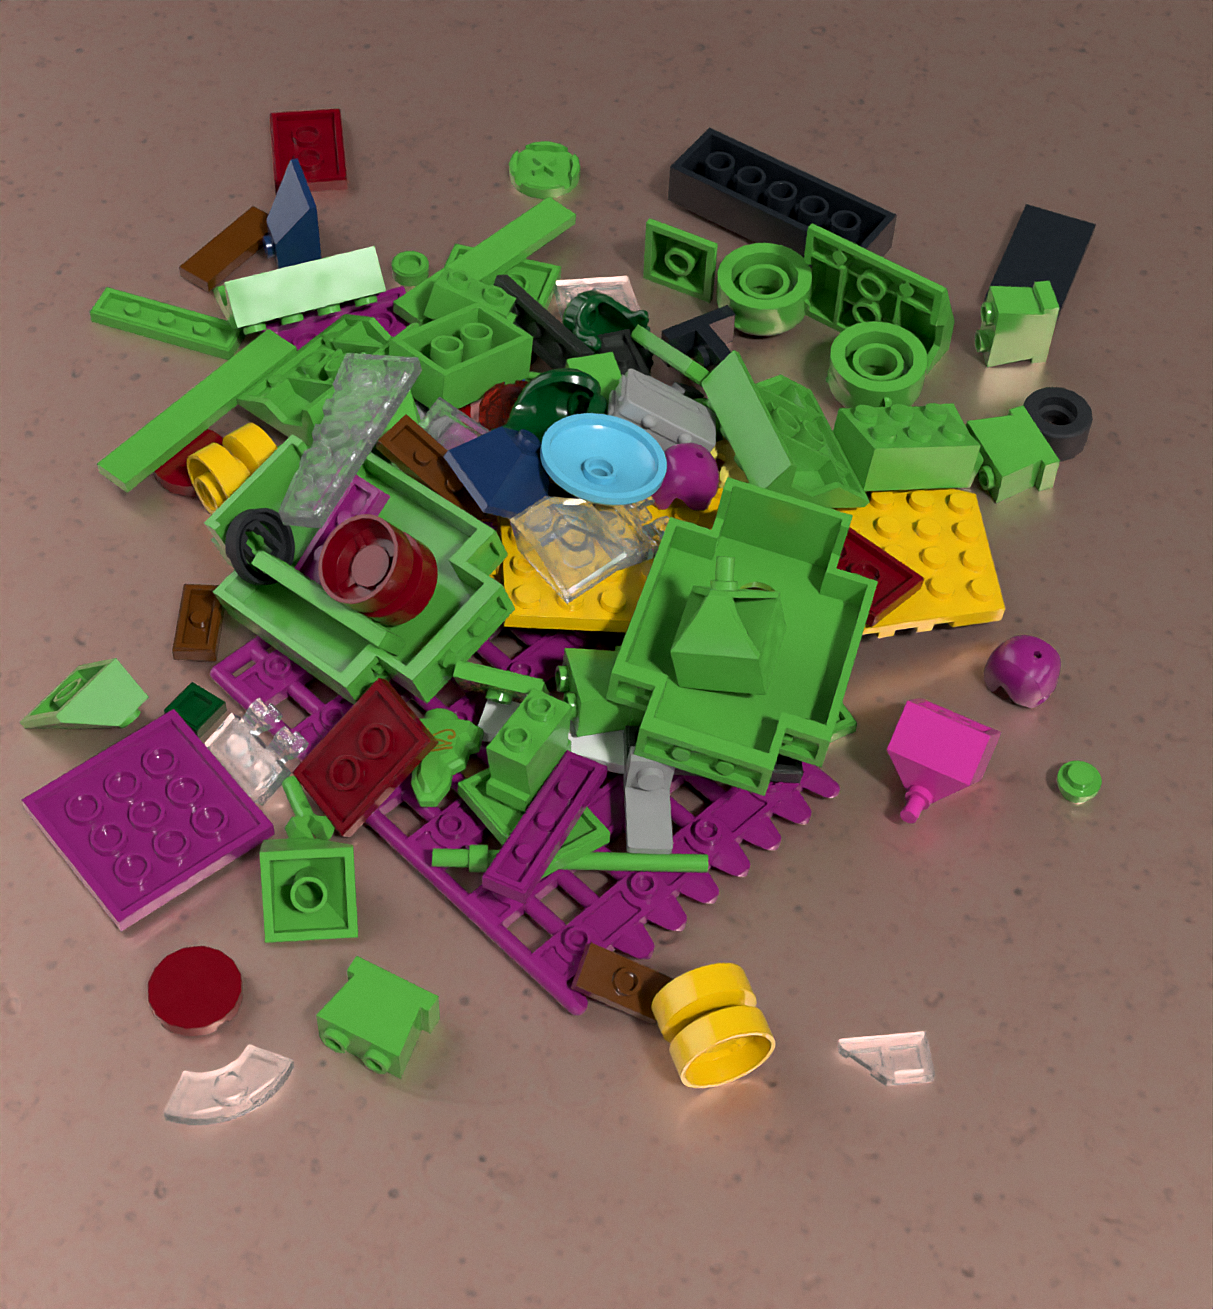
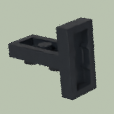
[661,305,735,372]

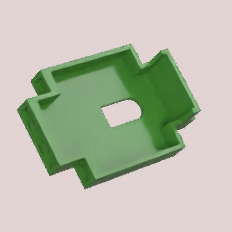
[204,434,515,705]
[606,477,878,796]

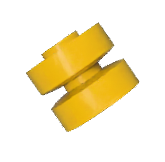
[187,423,278,515]
[652,963,776,1088]

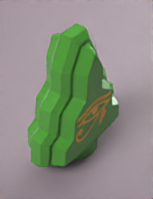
[411,708,484,807]

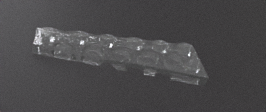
[278,353,422,528]

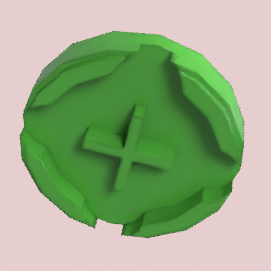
[509,141,580,199]

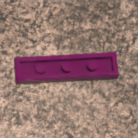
[482,750,607,904]

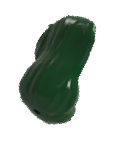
[491,368,608,448]

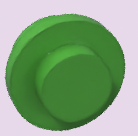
[1056,761,1102,803]

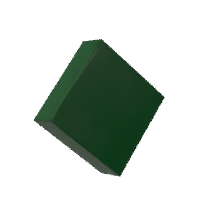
[164,682,227,739]

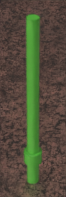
[432,845,708,873]

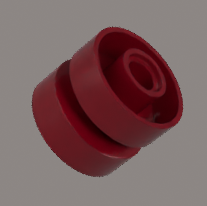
[318,514,438,626]

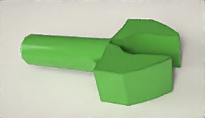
[282,776,335,841]

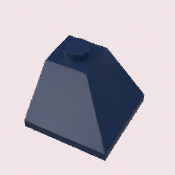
[262,158,322,269]
[444,426,549,527]

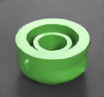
[716,243,812,337]
[826,321,928,408]

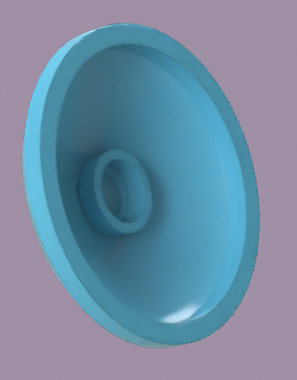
[540,413,667,506]

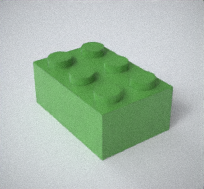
[388,301,533,417]
[833,403,981,491]

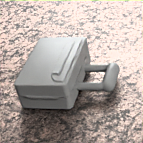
[608,368,716,452]

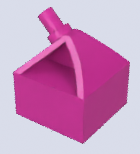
[887,698,1002,824]

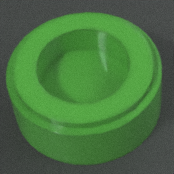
[391,251,429,286]

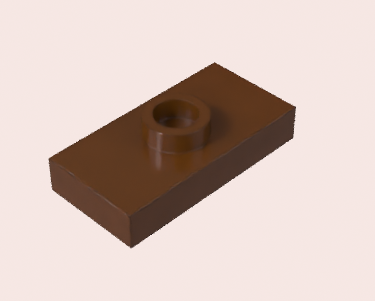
[172,584,225,661]
[570,942,674,1025]

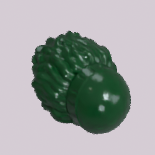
[562,290,654,373]

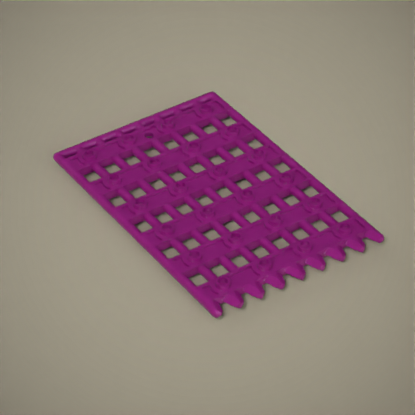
[210,521,840,1016]

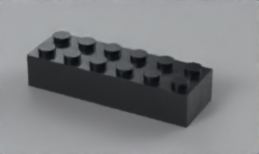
[668,127,897,269]

